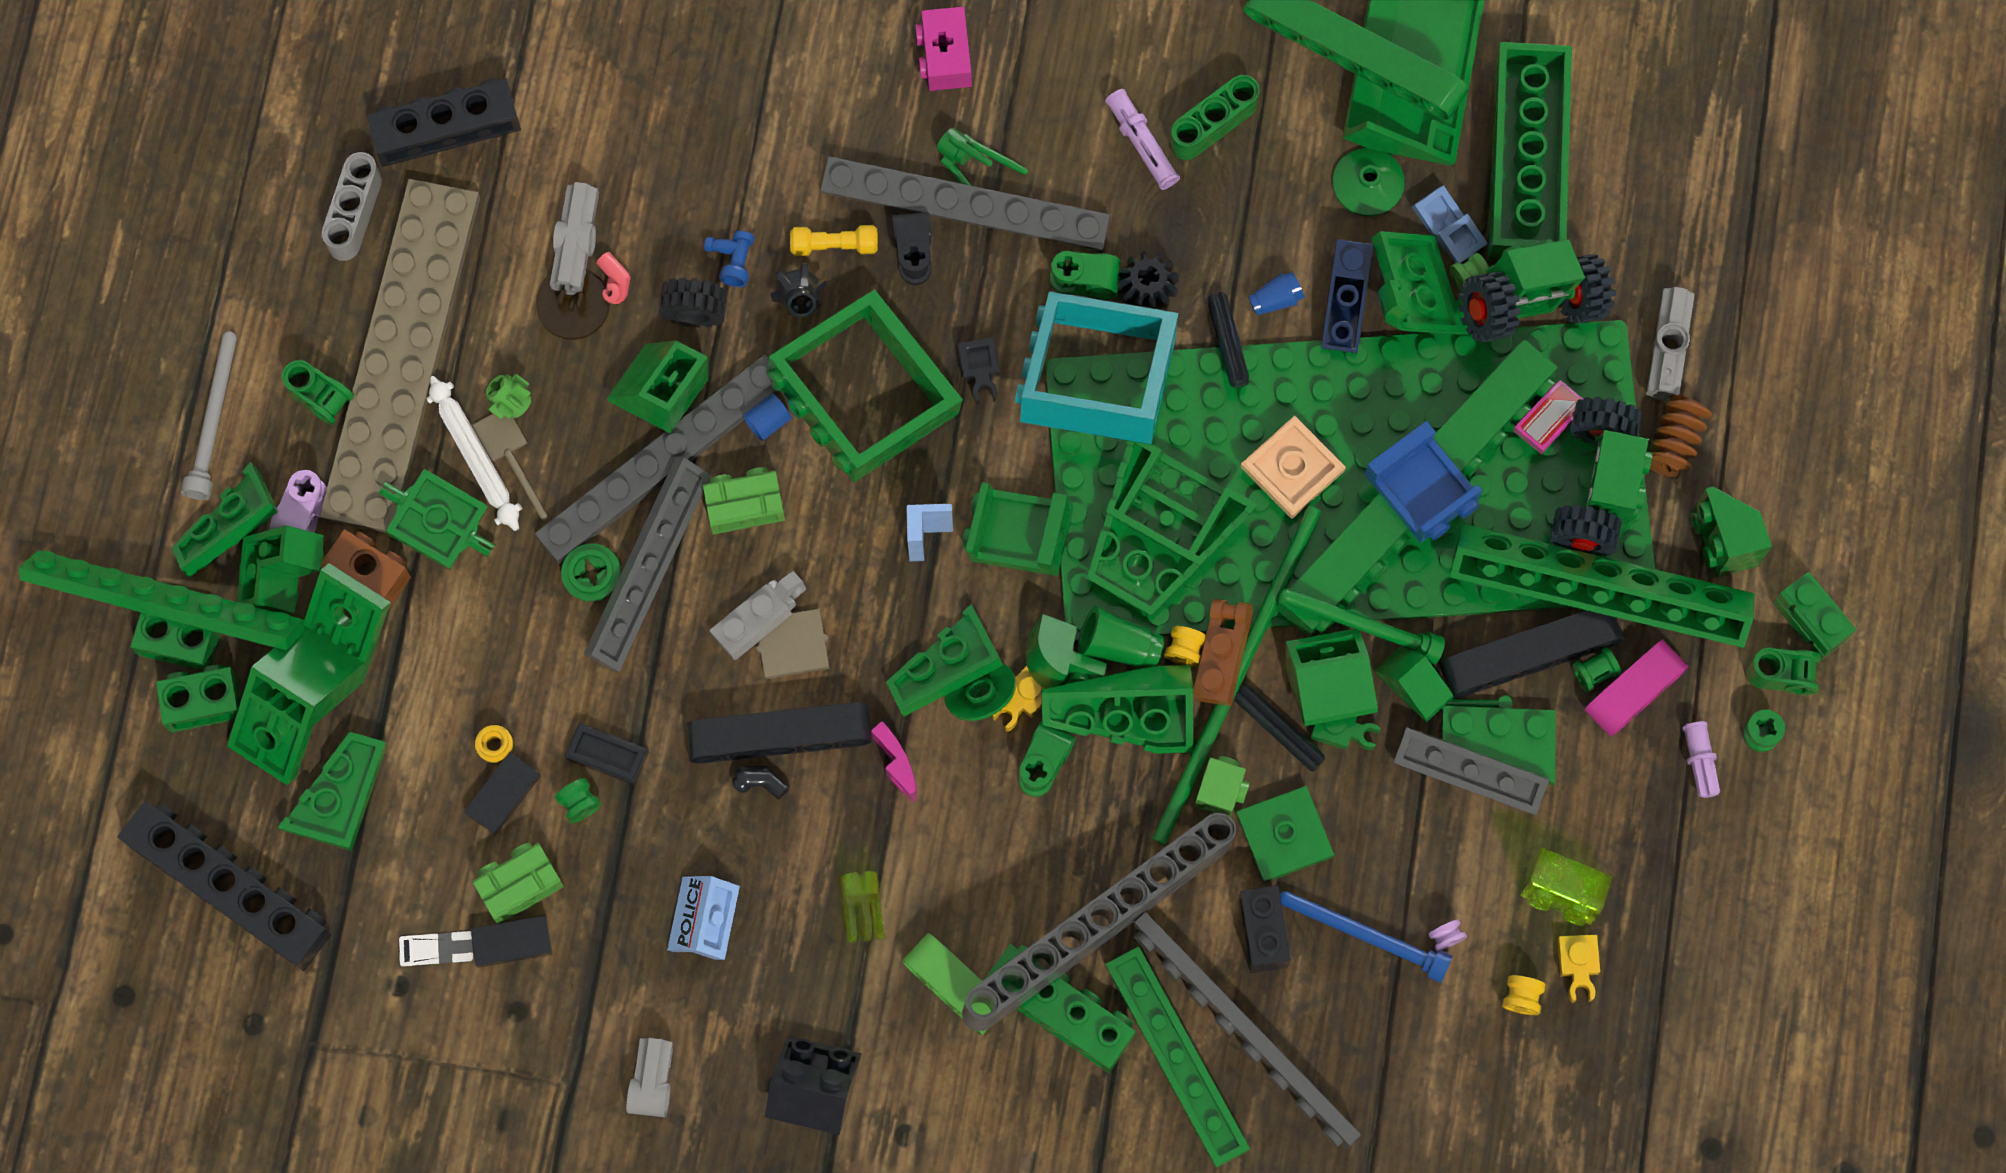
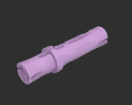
[1105,89,1180,190]

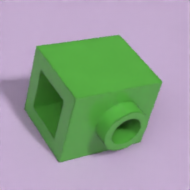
[1195,756,1250,817]

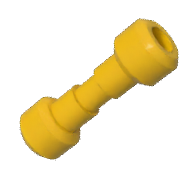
[790,225,878,256]

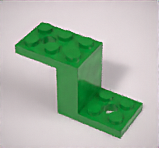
[227,563,391,786]

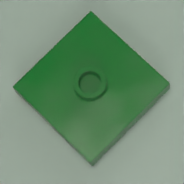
[1236,786,1334,883]

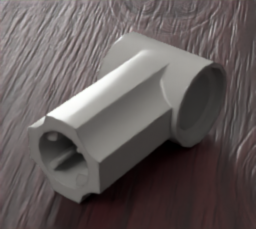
[626,1038,673,1118]

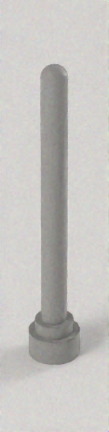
[181,331,237,500]

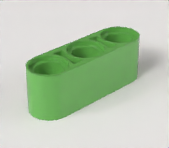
[902,933,991,1036]

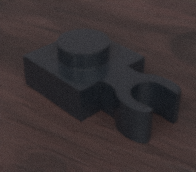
[958,337,1000,405]

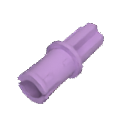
[1683,721,1720,798]

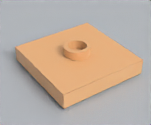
[1241,415,1346,519]

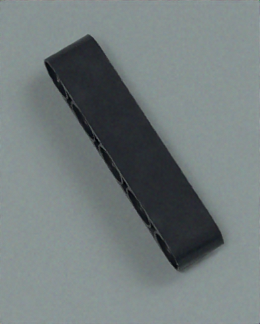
[1441,610,1625,698]
[686,702,872,764]

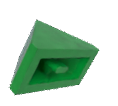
[1374,646,1453,722]

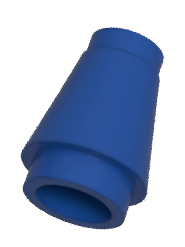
[1248,271,1305,316]

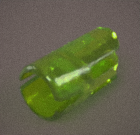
[840,871,885,943]

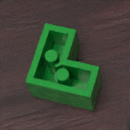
[237,525,324,615]

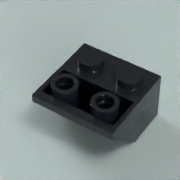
[765,1036,862,1135]

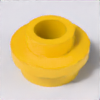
[475,725,513,763]

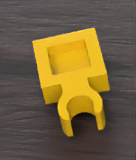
[993,666,1044,732]
[1557,935,1600,1003]

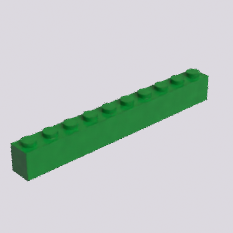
[1277,339,1558,637]

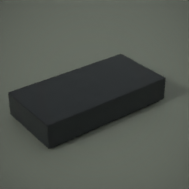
[564,722,649,786]
[464,752,541,836]
[470,915,553,968]

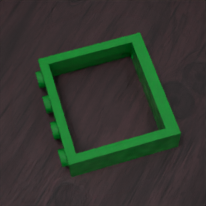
[766,289,963,483]

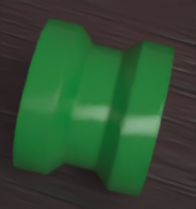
[1743,710,1785,752]
[554,778,602,824]

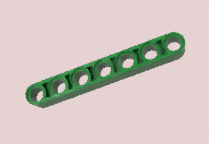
[1243,0,1469,120]

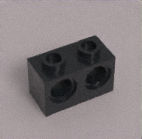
[1238,886,1291,974]

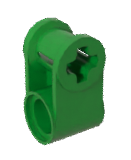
[1050,251,1121,300]
[282,360,354,426]
[1745,648,1821,695]
[1018,721,1076,798]

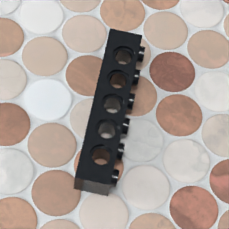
[117,801,331,972]

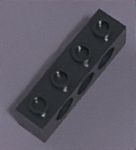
[367,78,521,167]

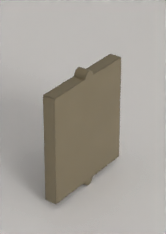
[756,609,830,679]

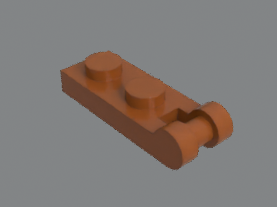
[1193,599,1253,706]

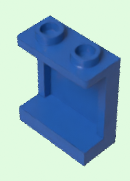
[1365,421,1483,543]

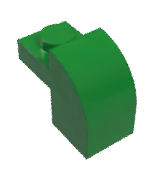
[1025,614,1107,689]

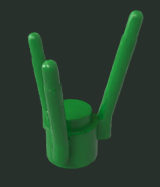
[937,128,1028,186]

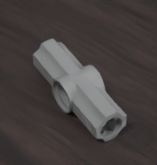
[550,182,599,295]
[1646,287,1695,401]

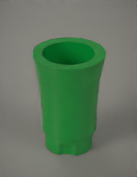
[1078,605,1164,668]

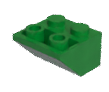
[607,341,708,434]
[1691,487,1772,578]
[1286,629,1378,726]

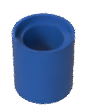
[743,393,792,441]

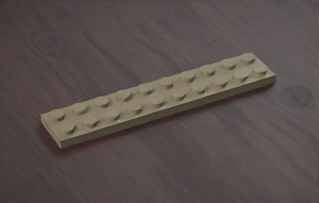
[319,179,481,534]

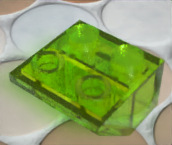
[1520,847,1613,926]

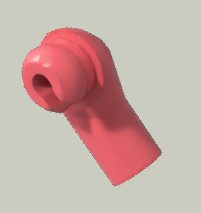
[596,252,631,304]

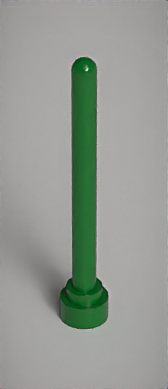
[1279,589,1445,665]

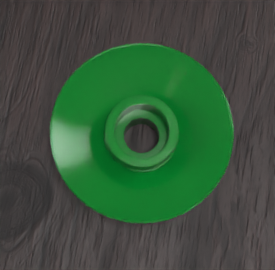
[1332,148,1405,217]
[944,663,1017,721]

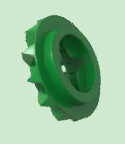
[561,544,621,603]

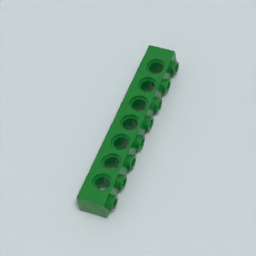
[1450,523,1755,648]

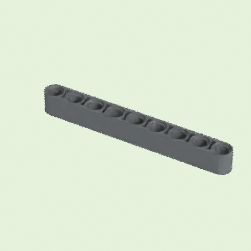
[962,813,1236,1031]

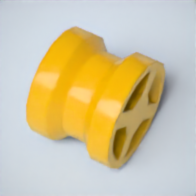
[1164,626,1206,667]
[1502,975,1546,1016]

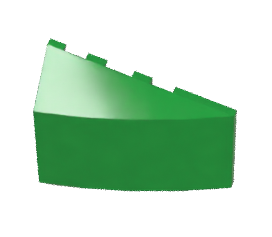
[1087,440,1259,616]

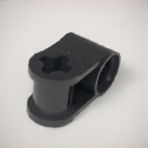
[893,212,932,285]

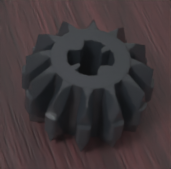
[1118,251,1179,309]

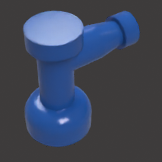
[704,231,755,287]

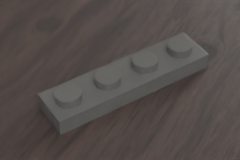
[1394,727,1549,815]

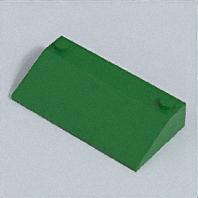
[1343,0,1485,166]

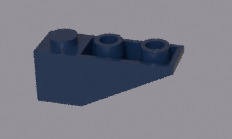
[1321,239,1373,353]

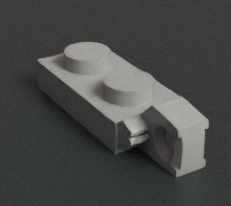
[709,571,806,660]

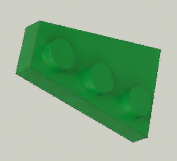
[277,732,388,851]

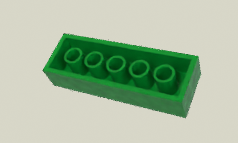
[1488,42,1572,261]

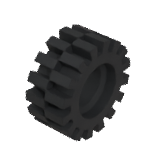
[659,278,727,328]

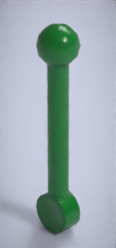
[1441,695,1513,710]

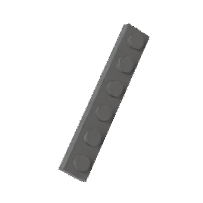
[584,457,711,672]

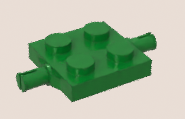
[378,469,496,571]

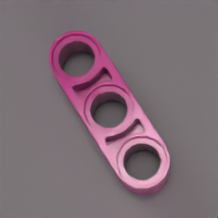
[1585,639,1689,737]

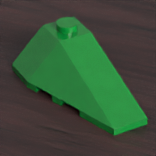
[1042,665,1193,754]

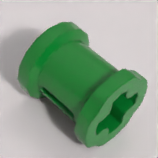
[1572,647,1622,693]

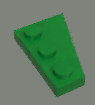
[172,462,278,577]
[886,604,1003,717]
[1441,706,1556,786]

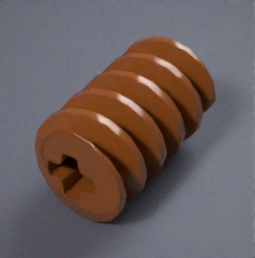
[1649,395,1712,478]

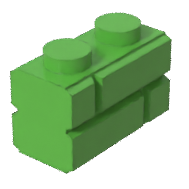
[703,468,785,535]
[472,843,564,924]

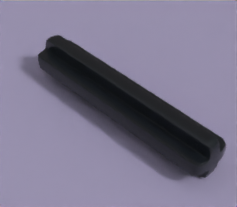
[1208,291,1249,388]
[1234,684,1325,772]

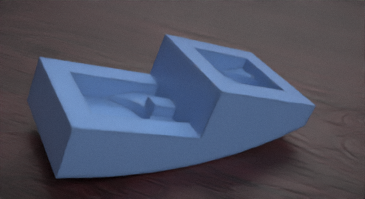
[1411,185,1488,263]

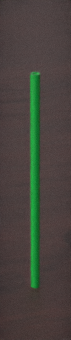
[1152,506,1321,846]

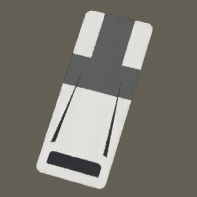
[399,931,473,966]

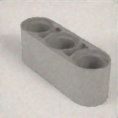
[322,152,382,261]

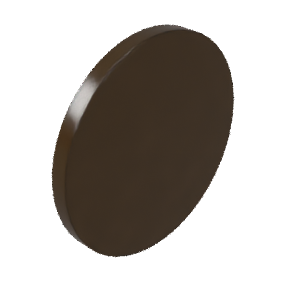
[536,272,609,340]

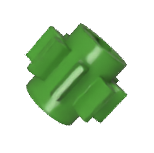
[486,374,531,419]

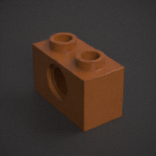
[321,529,411,610]

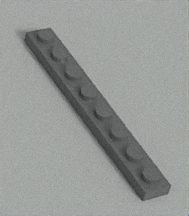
[821,156,1110,252]
[535,355,781,565]
[1134,912,1361,1150]

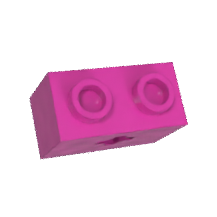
[915,7,972,91]

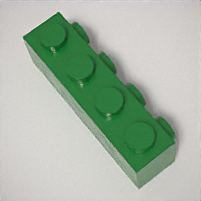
[983,944,1136,1074]

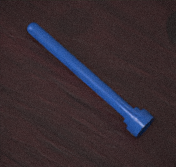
[1280,891,1453,983]

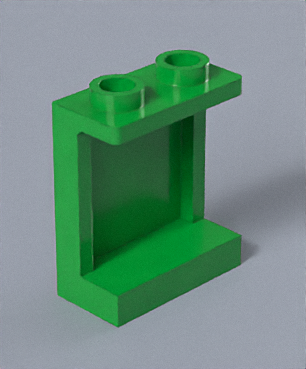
[963,482,1074,576]

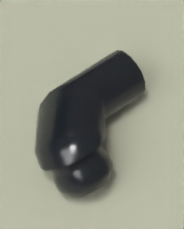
[732,765,790,800]

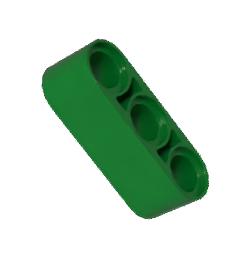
[1170,75,1260,160]

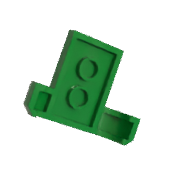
[1371,231,1468,335]

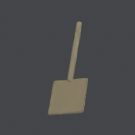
[471,414,548,520]

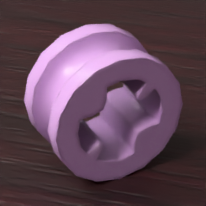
[1428,919,1468,952]

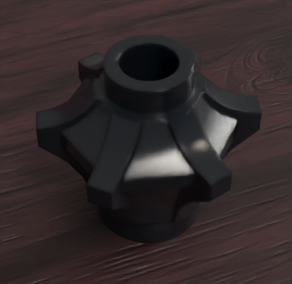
[770,263,827,318]

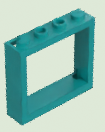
[1015,292,1179,444]

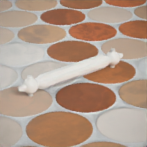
[426,376,522,531]

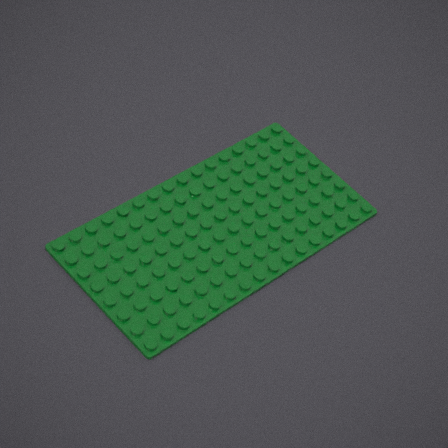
[1046,320,1655,642]

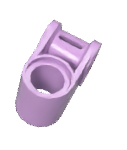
[270,470,327,533]

